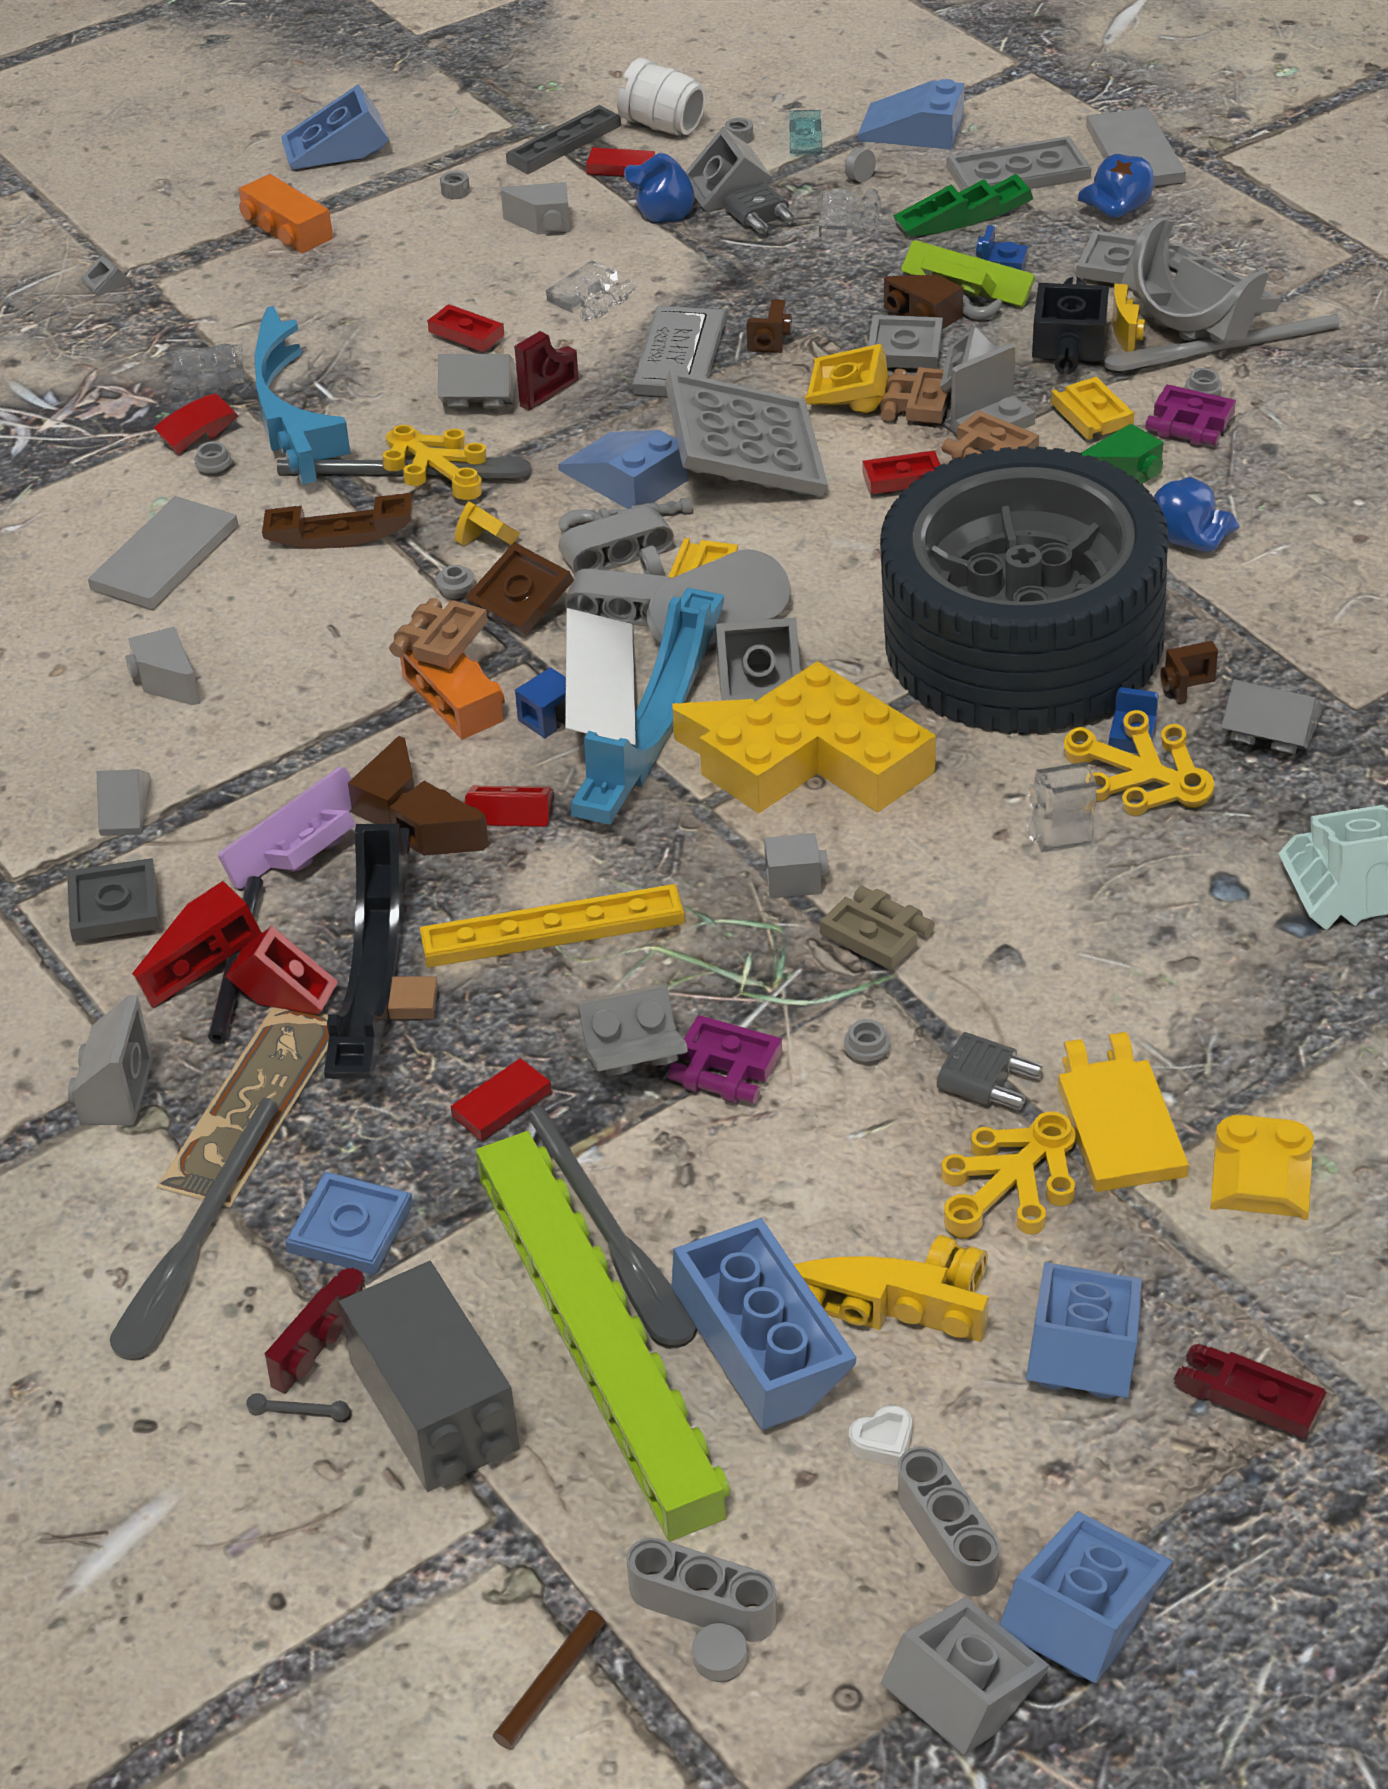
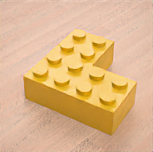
[700,661,936,813]

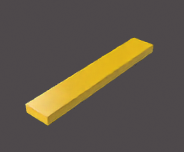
[419,884,685,968]

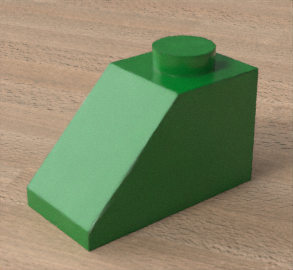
[1081,423,1164,484]

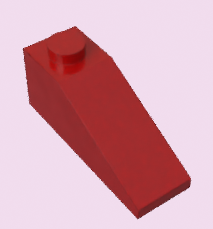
[132,881,262,1008]

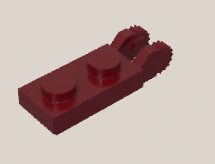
[265,1267,365,1394]
[1173,1343,1327,1440]

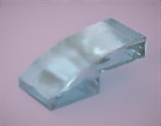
[789,110,822,154]

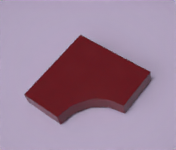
[514,331,579,411]

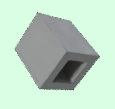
[764,833,828,898]

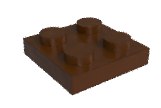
[465,542,574,636]

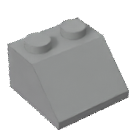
[685,127,772,211]
[438,354,517,409]
[714,618,801,702]
[1221,679,1323,755]
[68,995,153,1126]
[880,1596,1050,1755]

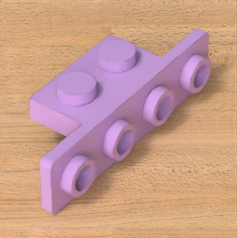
[218,767,356,889]

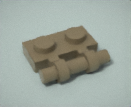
[820,886,935,970]

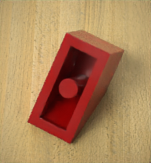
[225,925,338,1015]

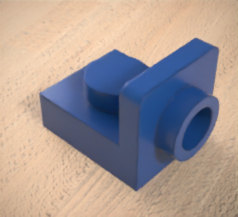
[976,225,1028,271]
[1108,687,1159,754]

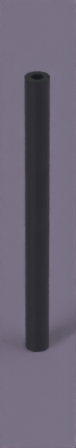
[208,876,264,1044]

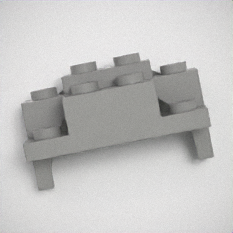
[1122,217,1282,344]

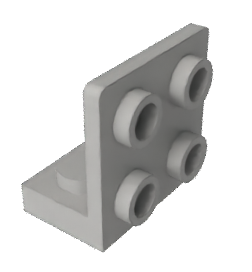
[951,344,1036,433]
[576,983,688,1075]

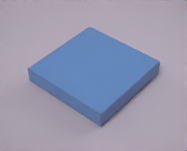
[285,1172,413,1275]

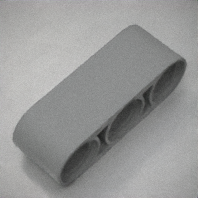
[558,506,674,573]
[564,569,671,627]
[897,1446,1000,1596]
[626,1538,777,1642]

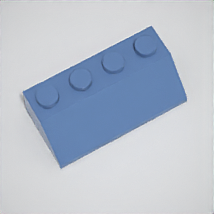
[671,1218,857,1431]

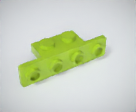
[901,240,1036,308]

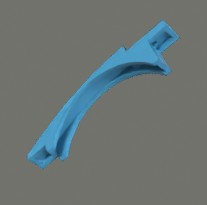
[254,306,351,485]
[571,588,725,825]

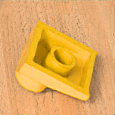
[805,343,888,413]
[1210,1115,1314,1220]

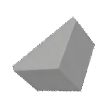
[96,769,151,836]

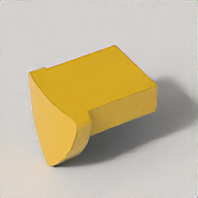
[454,501,520,546]

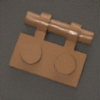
[880,367,950,424]
[942,410,1039,460]
[389,598,488,669]

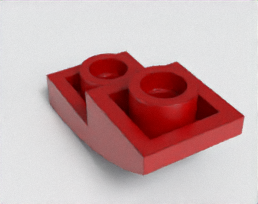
[153,393,239,455]

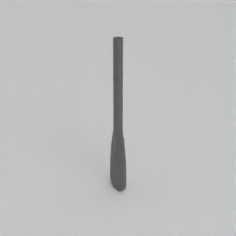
[277,458,531,478]
[110,1098,278,1360]
[528,1107,696,1345]

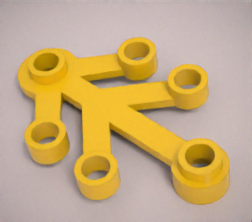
[383,425,486,500]
[1064,710,1215,816]
[941,1111,1076,1239]

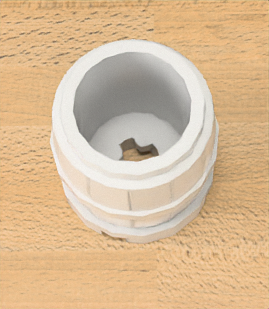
[617,58,706,136]

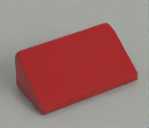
[465,785,553,827]

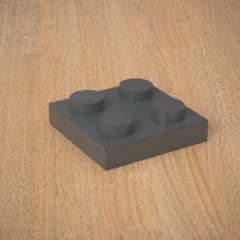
[67,858,160,942]

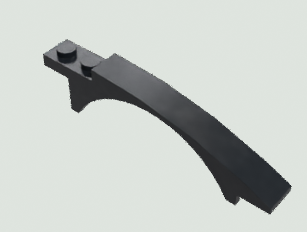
[324,824,411,1079]

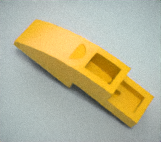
[793,1256,989,1342]

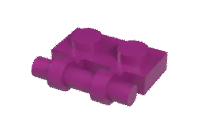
[1145,384,1236,446]
[668,1015,782,1104]

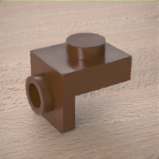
[746,299,792,353]
[1160,641,1218,704]

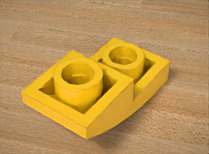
[1112,284,1145,352]

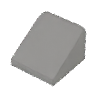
[81,255,132,296]

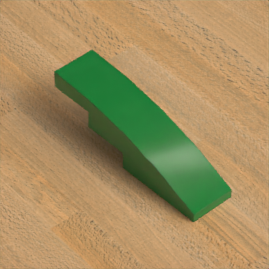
[893,174,1033,237]

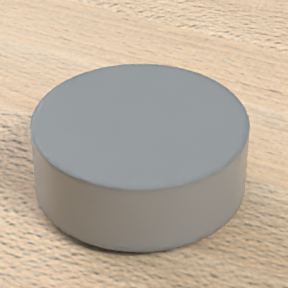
[845,147,876,183]
[639,545,665,576]
[692,1623,747,1681]

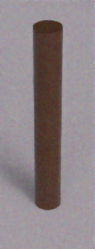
[493,1610,605,1749]

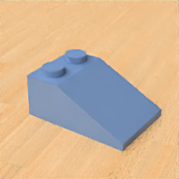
[857,79,964,150]
[281,84,389,169]
[558,430,688,509]
[1026,1262,1142,1398]
[1000,1511,1173,1684]

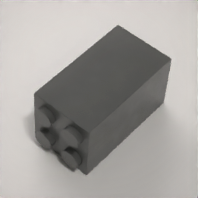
[339,1260,520,1492]

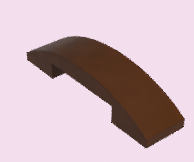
[262,493,414,549]

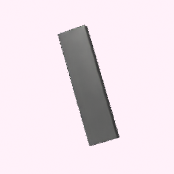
[506,105,621,174]

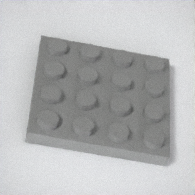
[665,370,828,497]

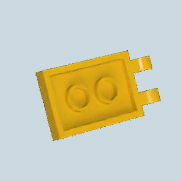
[1057,1032,1189,1192]

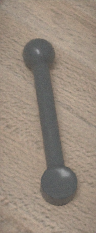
[246,1393,350,1421]

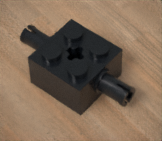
[1032,277,1109,374]

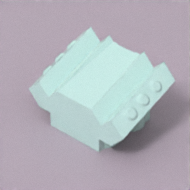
[1278,805,1388,930]

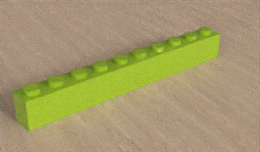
[475,1131,730,1542]

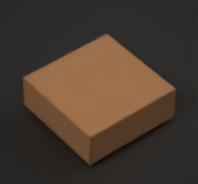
[388,976,438,1019]

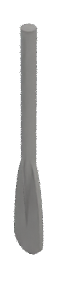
[1105,314,1339,371]

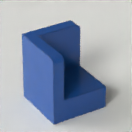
[515,667,566,739]

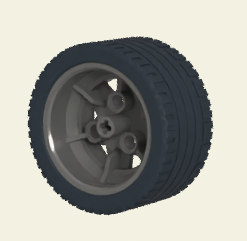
[880,446,1168,733]

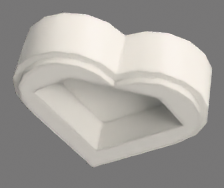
[849,1405,912,1467]

